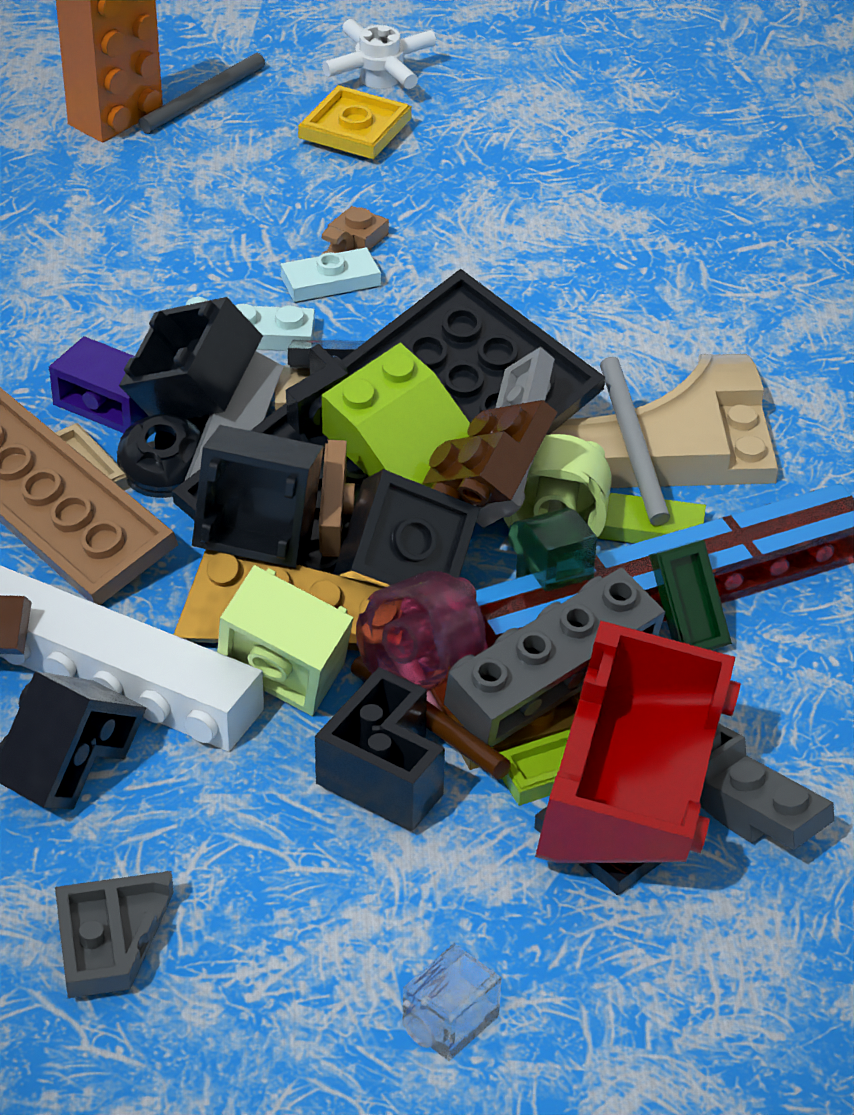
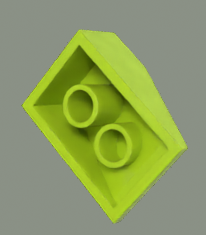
[322,342,470,484]

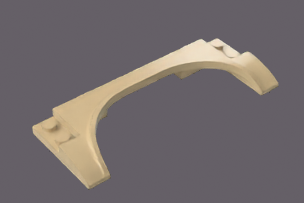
[274,354,778,488]

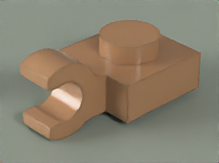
[321,206,389,255]

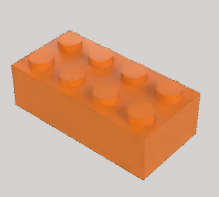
[56,0,163,143]

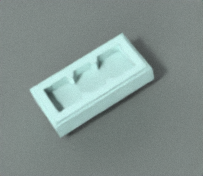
[280,247,381,302]

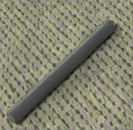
[139,53,265,133]

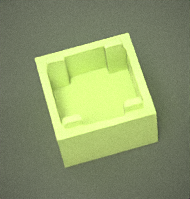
[217,565,354,717]

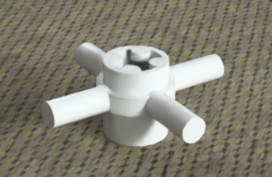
[322,19,436,89]

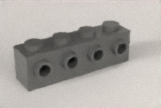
[444,567,665,747]

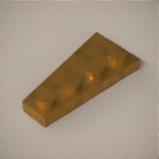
[173,549,413,652]

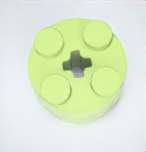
[504,434,612,554]

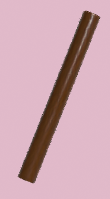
[351,655,511,779]

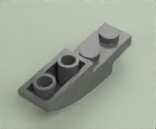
[699,723,834,850]

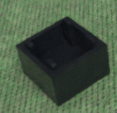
[119,297,263,419]
[192,425,324,568]
[333,469,480,615]

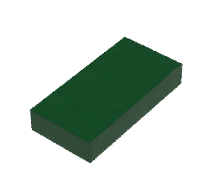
[649,540,732,650]

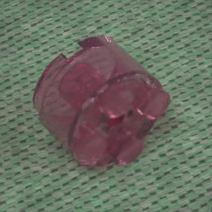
[356,571,488,692]

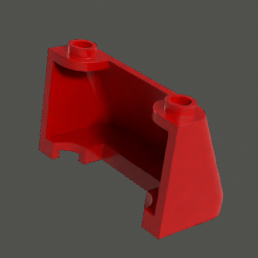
[535,620,741,864]

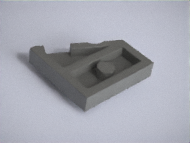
[55,871,174,998]

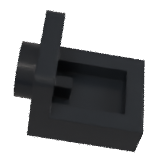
[286,344,350,435]

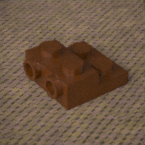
[422,400,558,505]

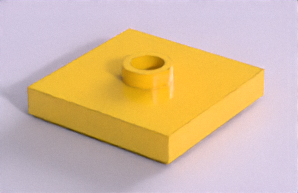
[298,85,412,160]

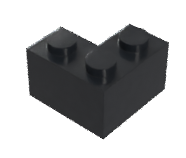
[315,667,445,831]
[0,671,147,809]

